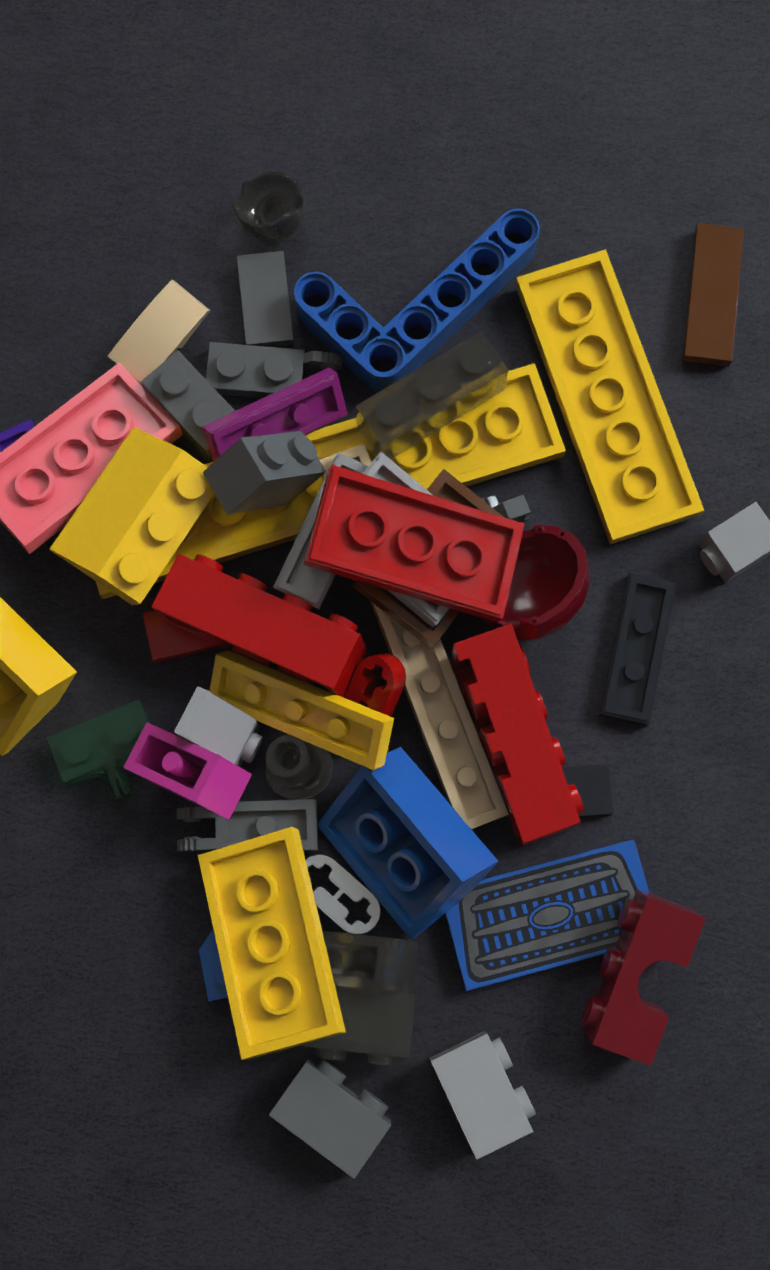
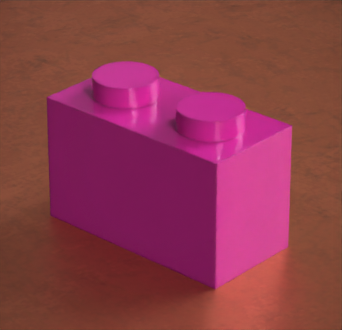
[123,722,252,820]

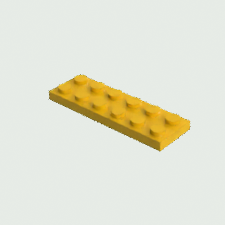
[515,249,704,545]

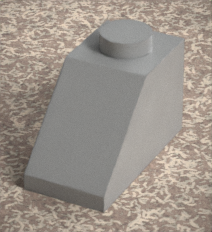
[174,686,263,767]

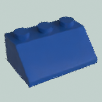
[317,747,498,940]

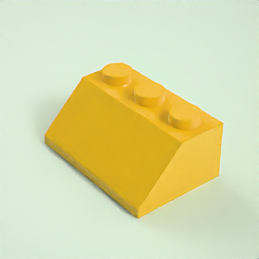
[49,427,215,605]
[0,597,77,756]

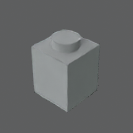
[699,502,770,584]

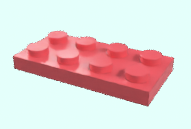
[0,363,183,554]

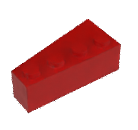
[152,553,370,698]
[450,623,584,848]

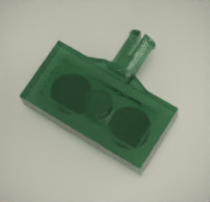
[47,700,150,802]

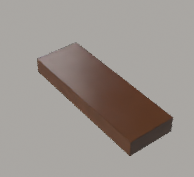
[682,223,744,367]

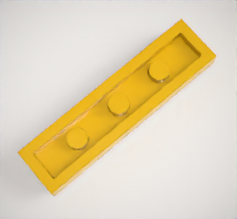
[209,650,394,770]

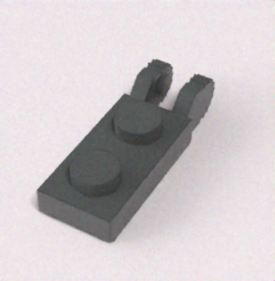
[206,342,342,398]
[177,799,318,852]

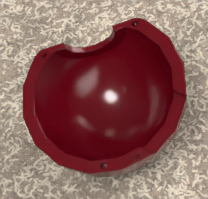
[478,524,591,641]

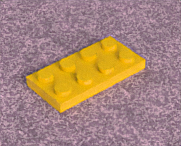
[198,827,346,1060]

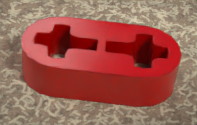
[344,653,406,717]

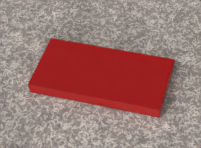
[303,465,525,622]

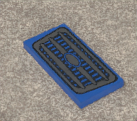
[445,839,649,991]

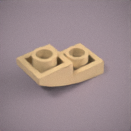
[108,280,210,384]

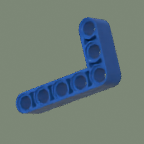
[294,208,540,393]

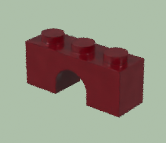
[581,889,706,1066]

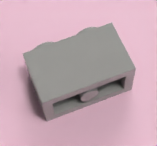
[429,1031,536,1160]

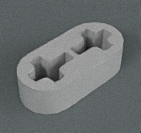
[306,855,380,935]

